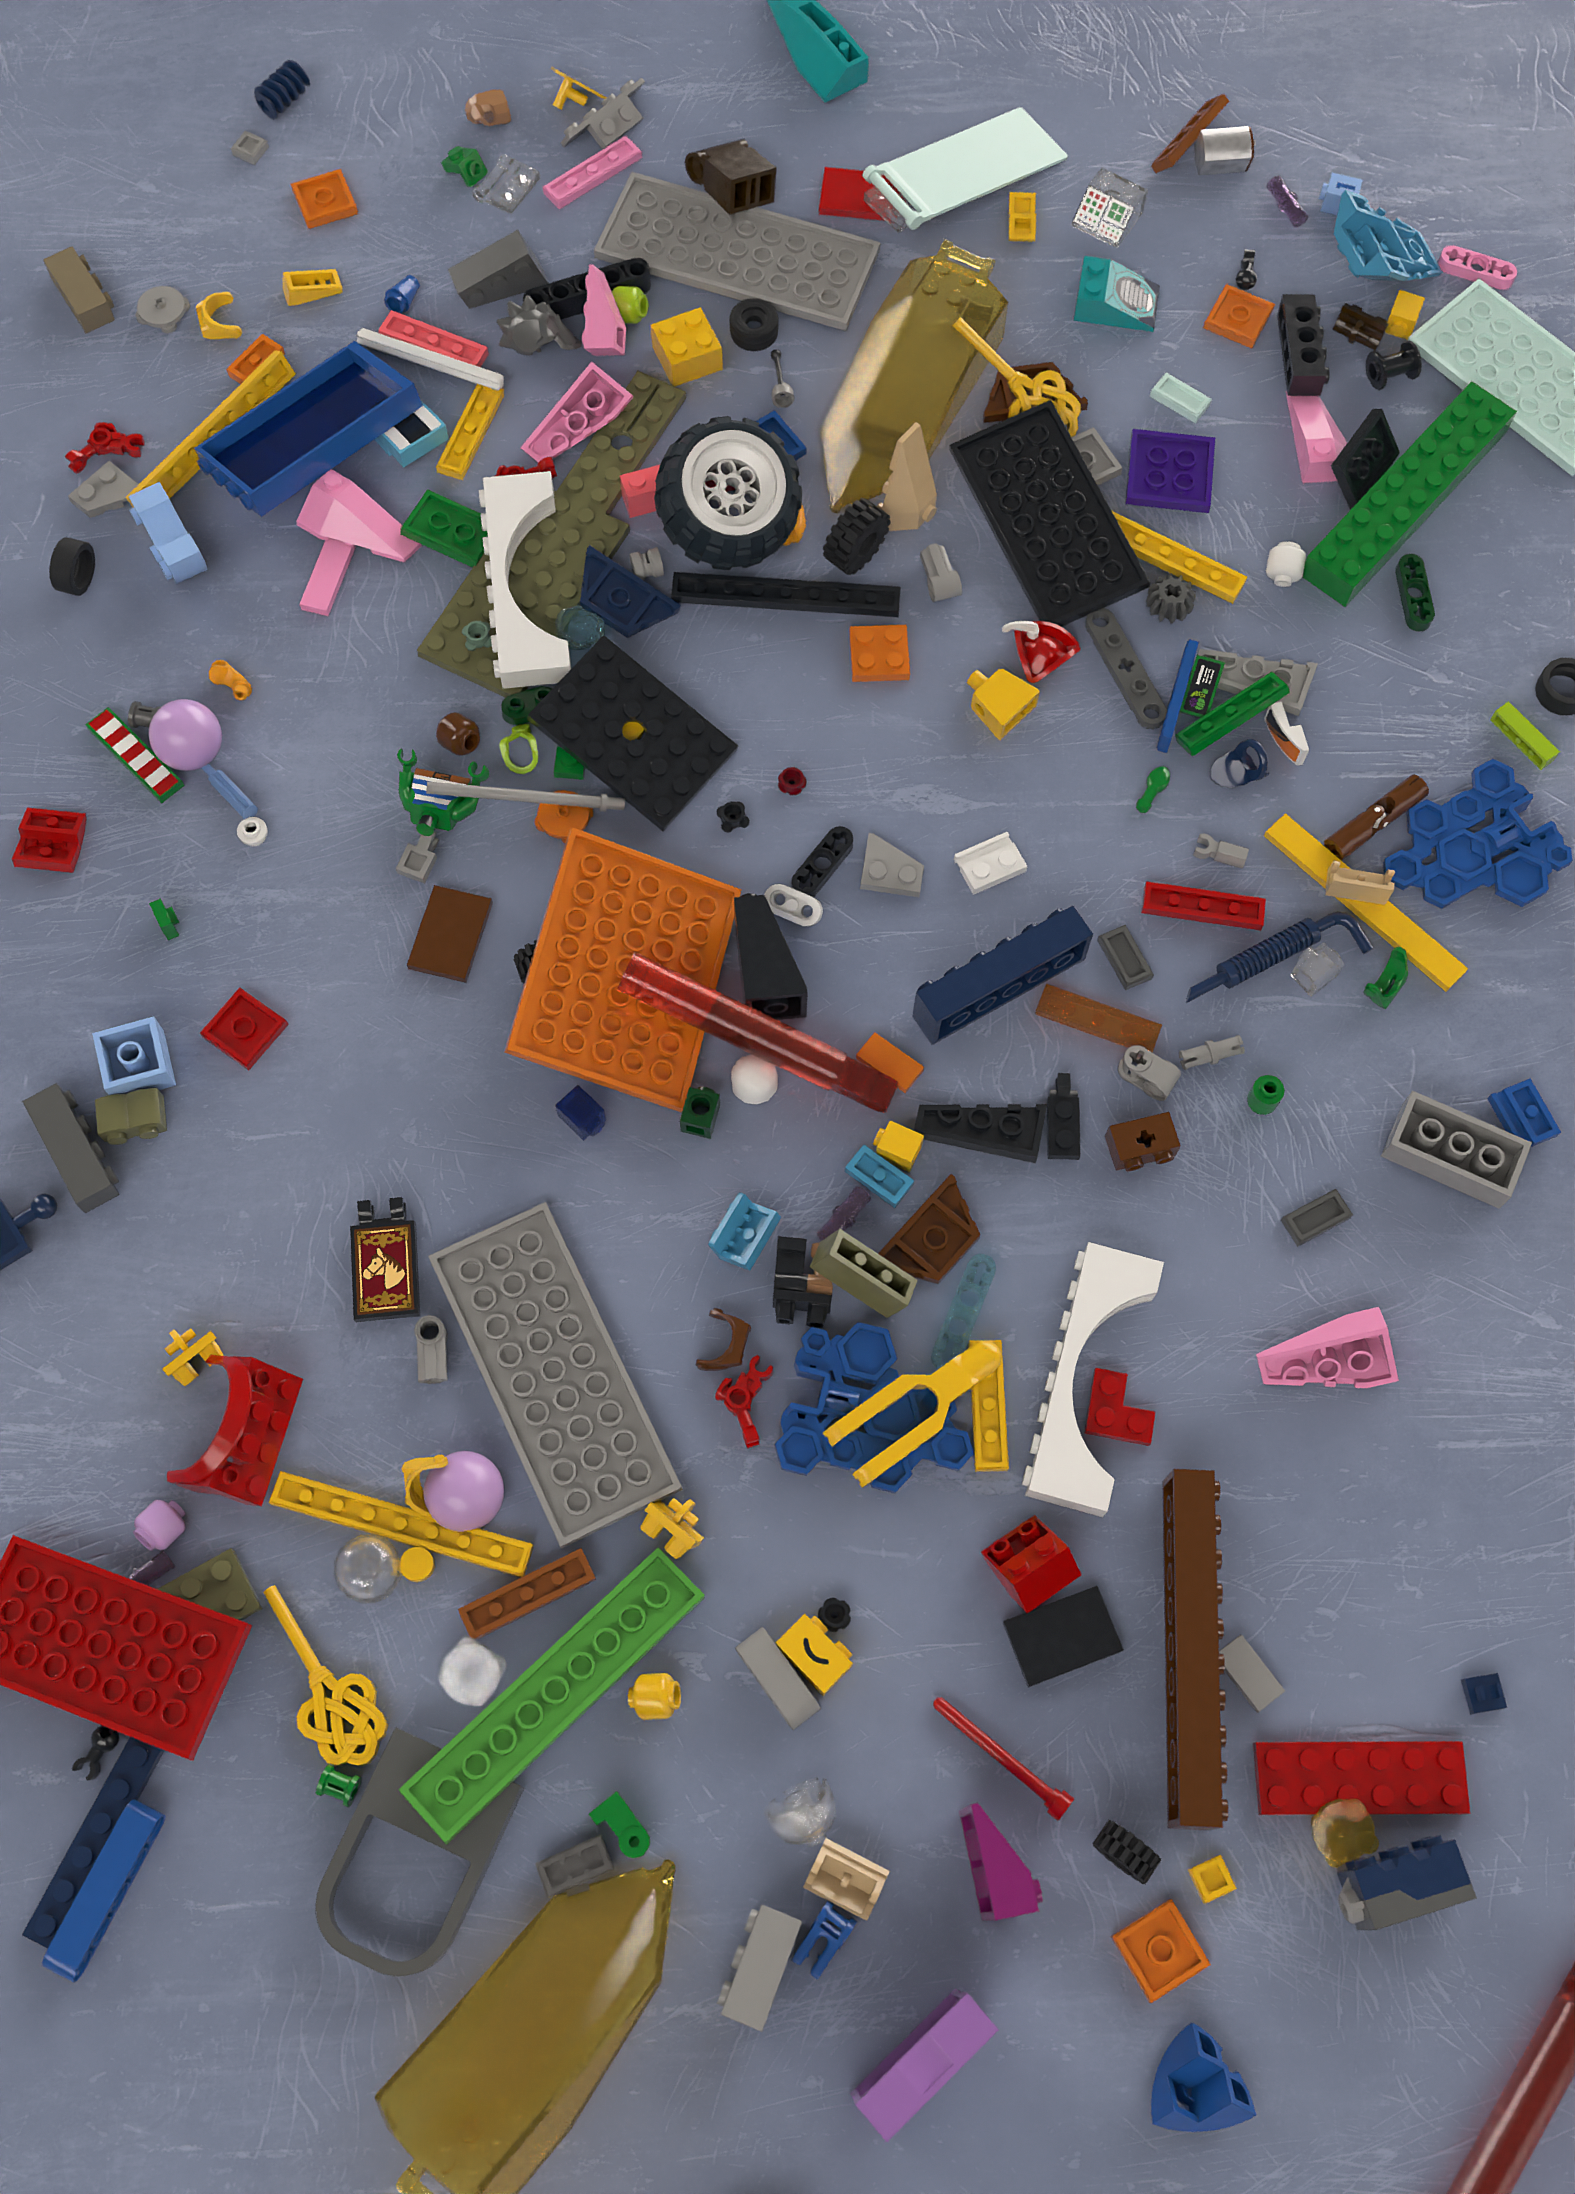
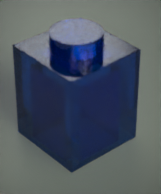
[555,1085,606,1141]

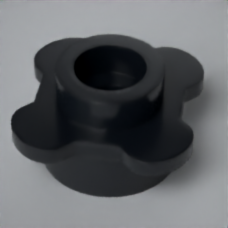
[716,802,750,833]

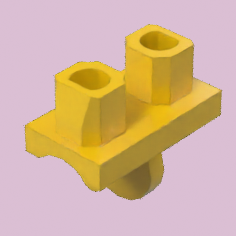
[162,1328,224,1386]
[640,1498,704,1559]

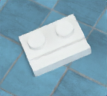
[954,832,1027,895]

